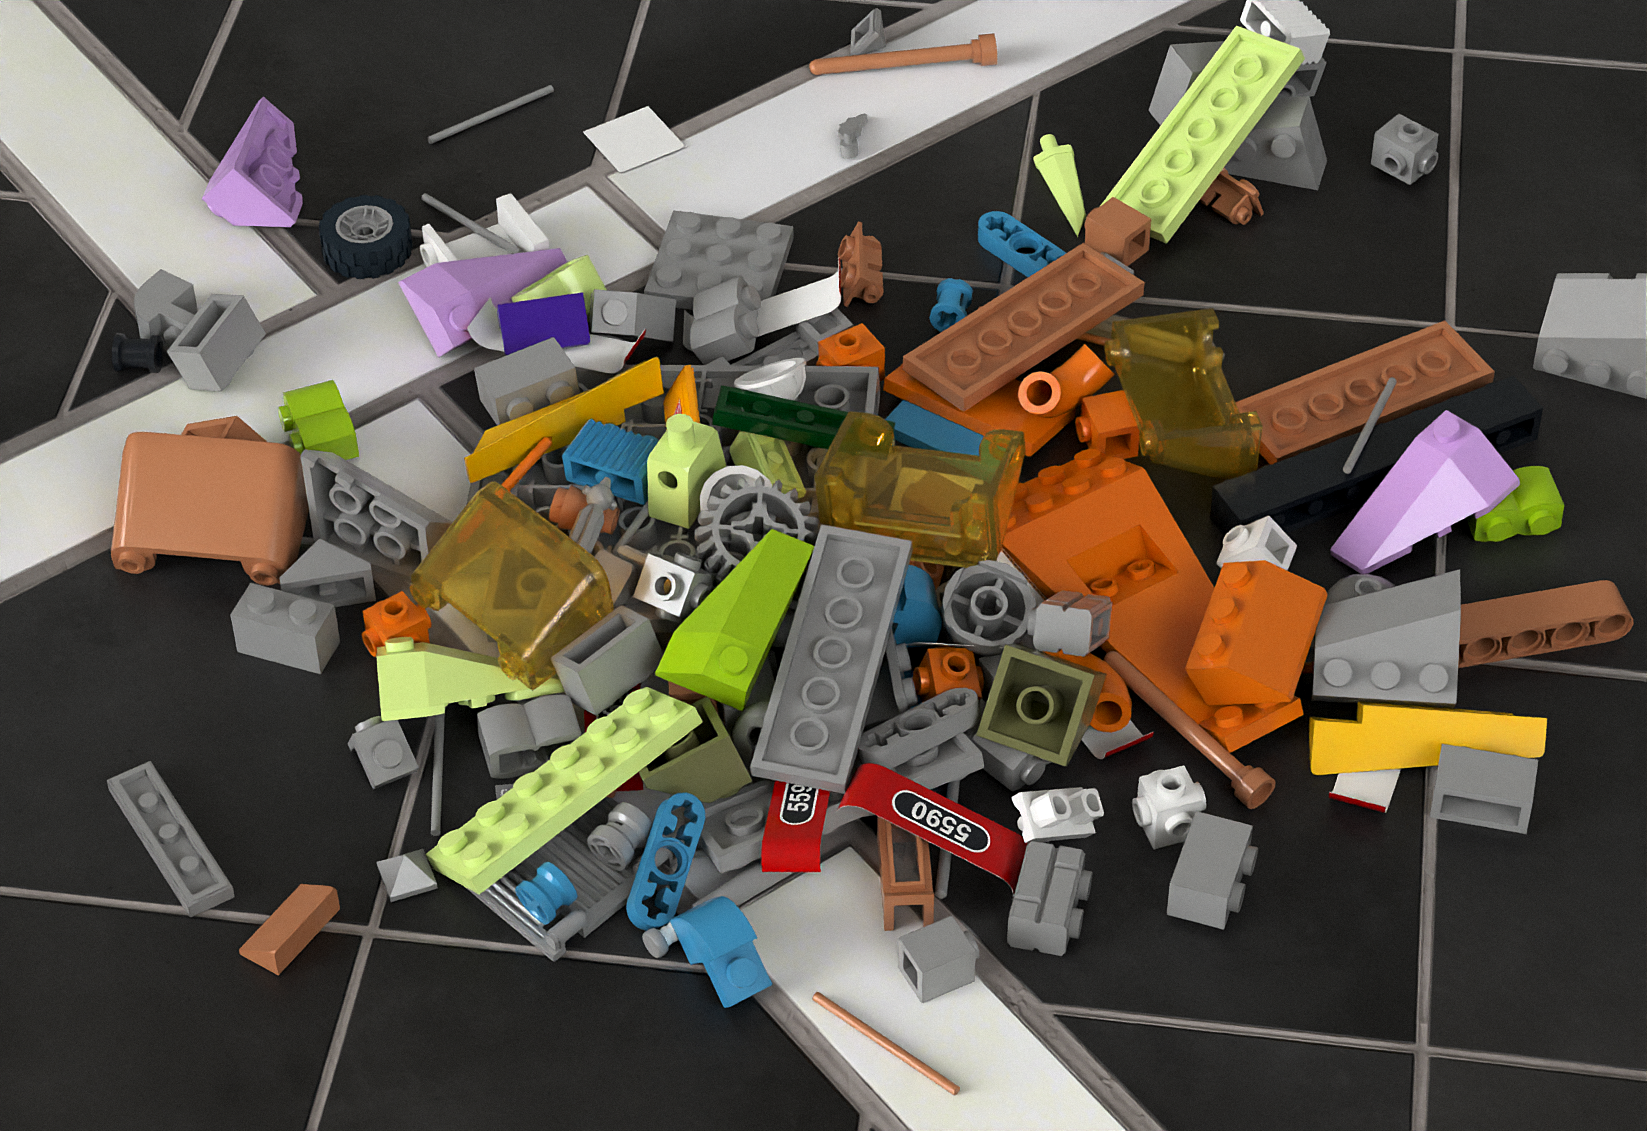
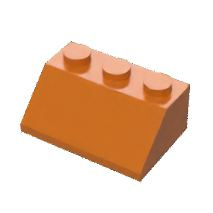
[1185,560,1328,705]

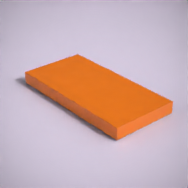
[883,364,1076,457]

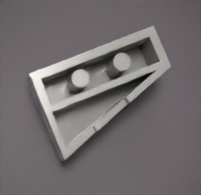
[1224,96,1327,190]

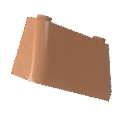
[111,432,309,586]

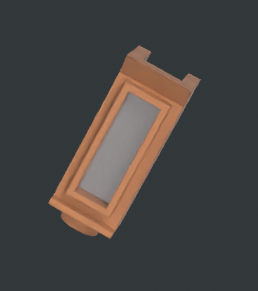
[877,816,934,931]

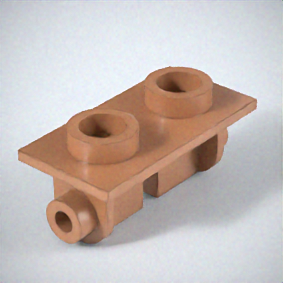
[1199,168,1264,225]
[838,221,884,307]

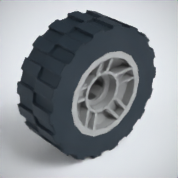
[319,195,413,279]

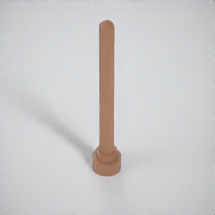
[809,33,997,75]
[1104,651,1276,809]

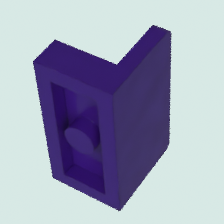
[497,292,590,355]

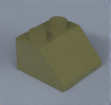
[976,644,1107,767]
[639,697,752,803]

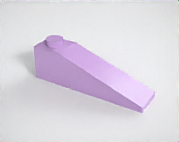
[202,97,303,227]
[398,248,567,357]
[1330,410,1520,574]

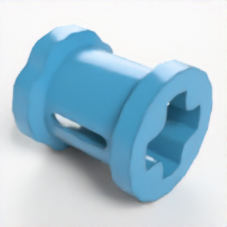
[929,278,973,332]

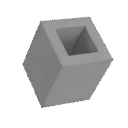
[898,916,979,1003]

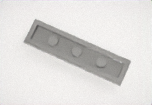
[107,761,235,918]

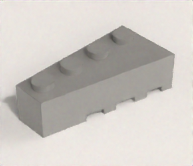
[1148,41,1326,126]

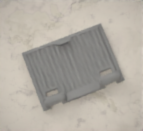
[465,797,677,961]

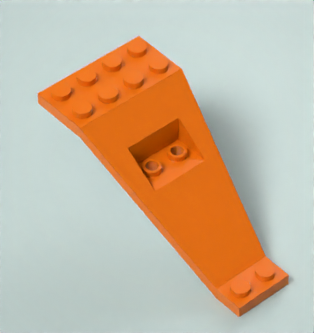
[974,449,1304,753]

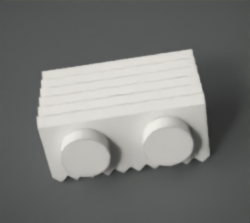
[1240,0,1330,65]

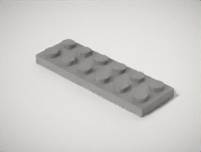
[750,524,913,794]
[682,729,985,874]

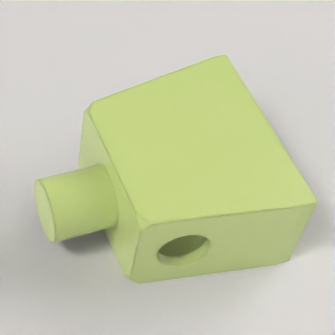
[647,414,727,529]

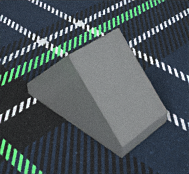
[279,538,376,607]

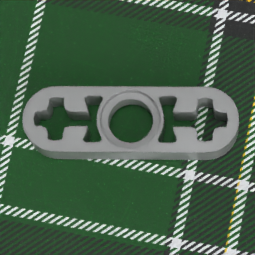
[858,688,981,769]

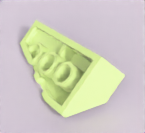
[376,637,565,721]

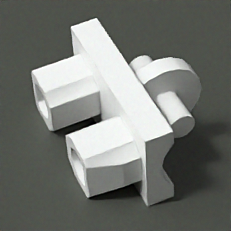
[1012,787,1104,843]

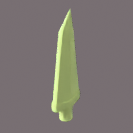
[1033,134,1086,237]

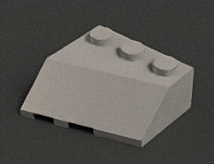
[1533,273,1647,399]
[300,449,458,591]
[1311,569,1461,708]

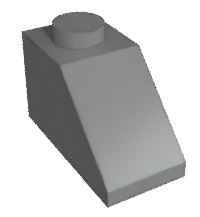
[589,289,676,342]

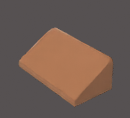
[239,884,340,976]

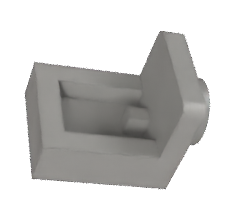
[347,716,419,790]

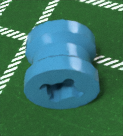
[515,862,578,925]

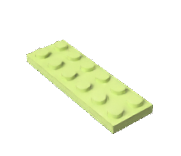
[1100,26,1305,244]
[425,686,703,895]

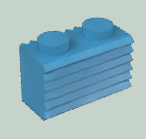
[562,418,659,505]

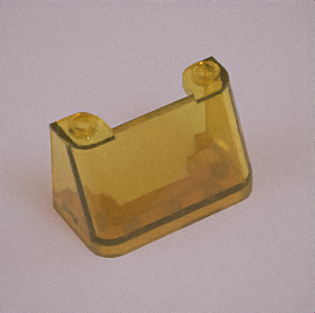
[1105,308,1263,480]
[814,411,1026,568]
[410,481,614,691]

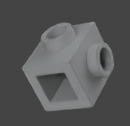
[1371,114,1439,185]
[633,552,716,623]

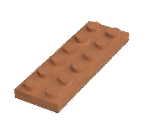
[903,243,1145,412]
[1228,320,1495,465]

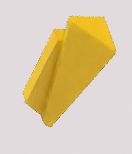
[464,357,664,483]
[1309,701,1547,775]

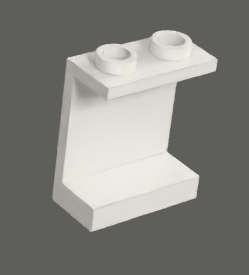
[420,193,549,267]

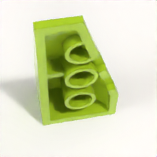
[655,529,815,711]

